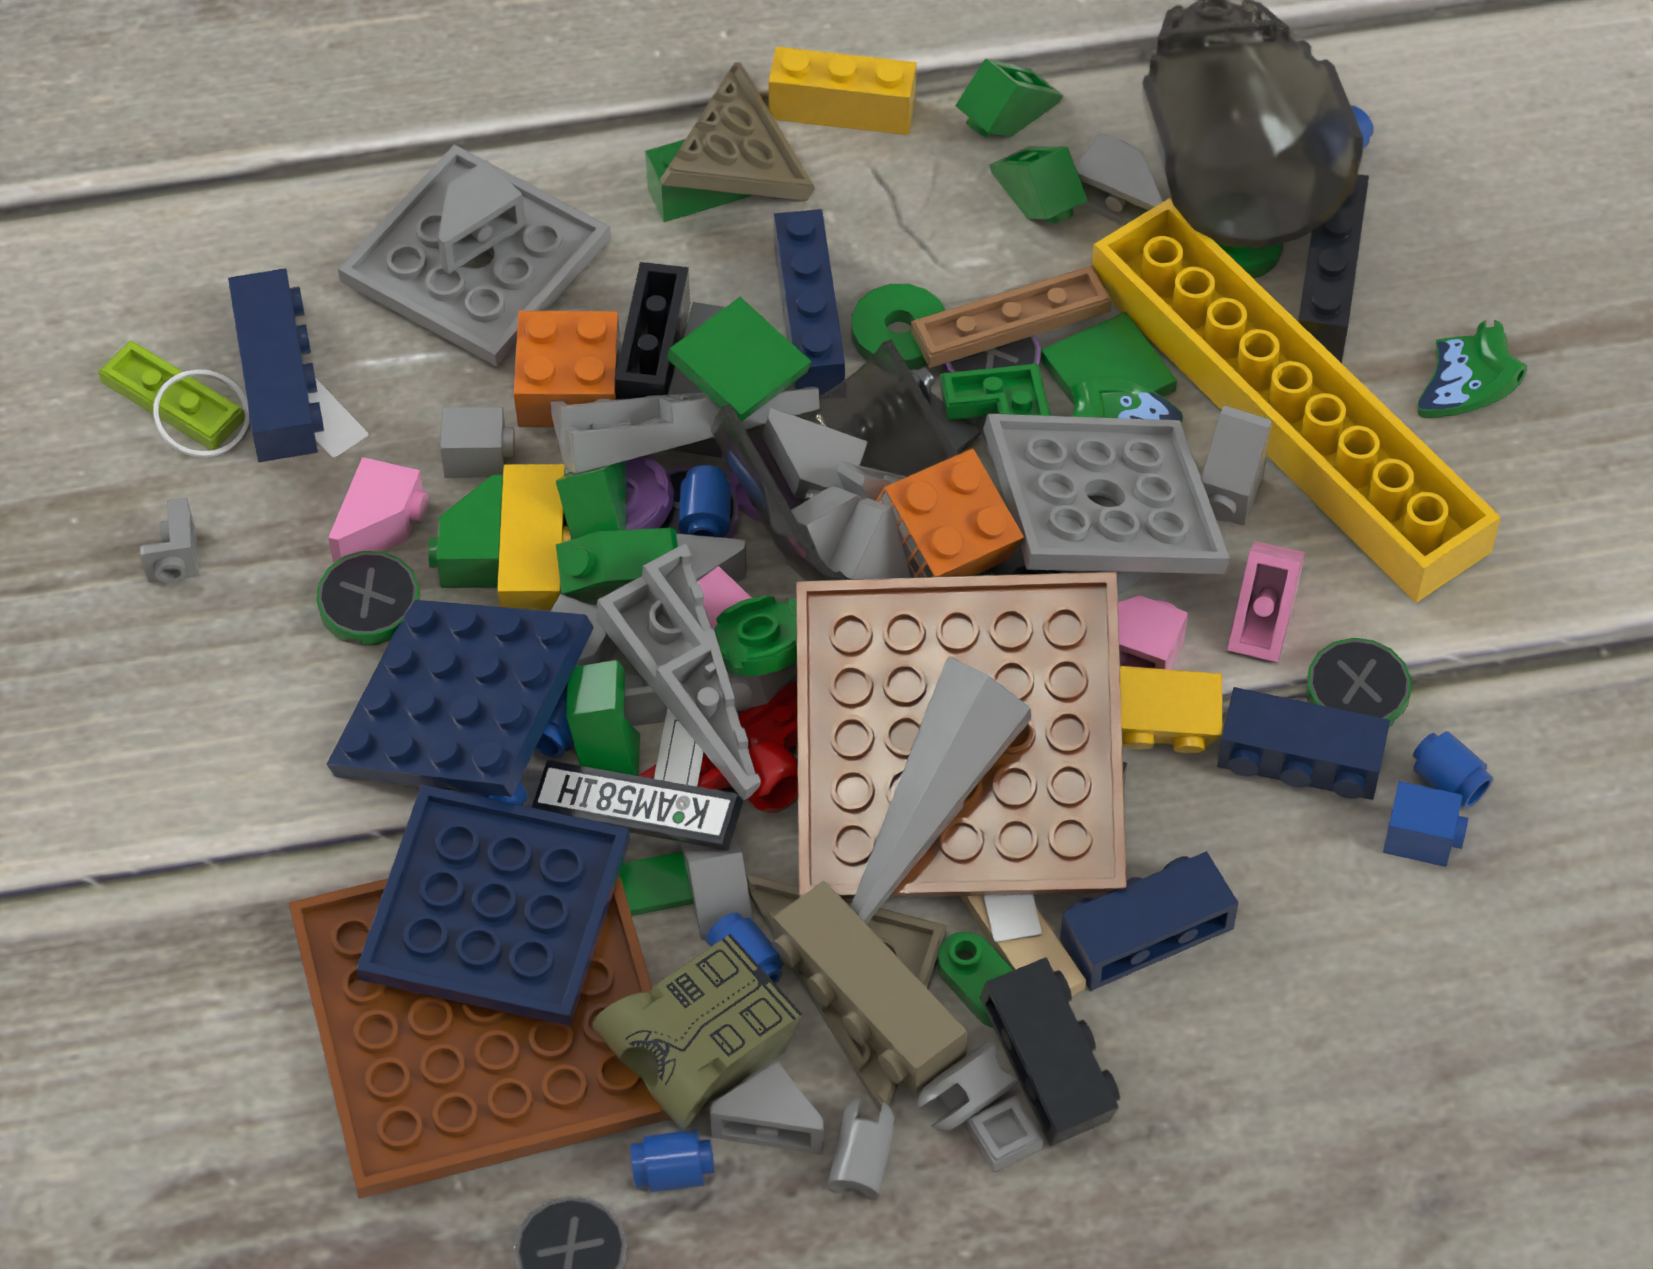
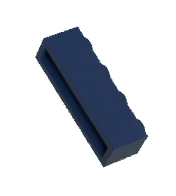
[774,209,845,402]
[228,268,324,463]

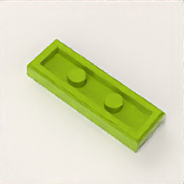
[98,340,245,450]

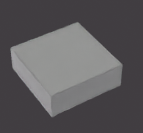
[966,1096,1043,1173]

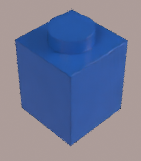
[1383,781,1469,867]

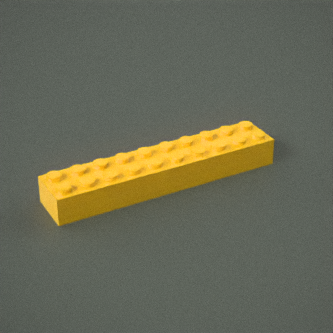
[1092,198,1501,603]

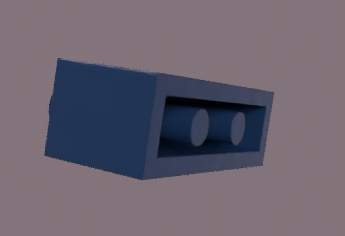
[1217,687,1390,800]
[1060,851,1239,991]

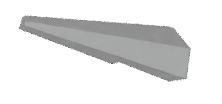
[550,386,820,474]
[596,543,760,800]
[850,656,1032,924]

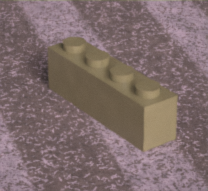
[772,880,967,1095]

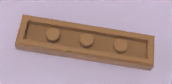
[911,265,1112,368]

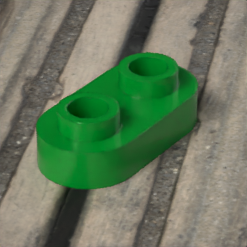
[937,932,1013,1028]

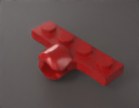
[637,681,798,813]

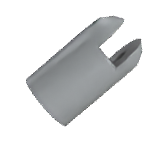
[918,1042,1017,1130]
[827,1097,895,1200]

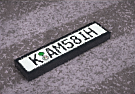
[531,760,744,851]

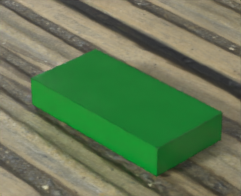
[619,852,693,916]

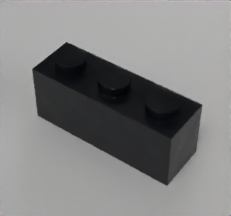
[614,262,691,400]
[979,957,1120,1147]

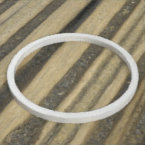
[153,369,250,458]

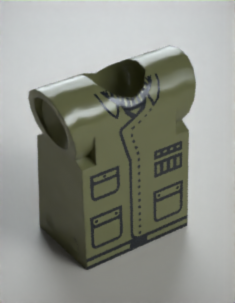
[593,934,802,1130]

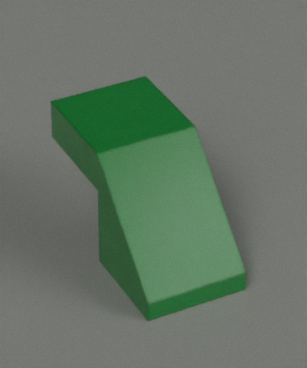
[566,660,640,776]

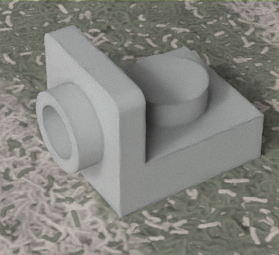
[140,497,199,583]

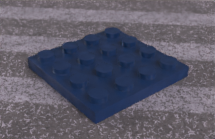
[326,600,594,797]
[356,784,630,1026]

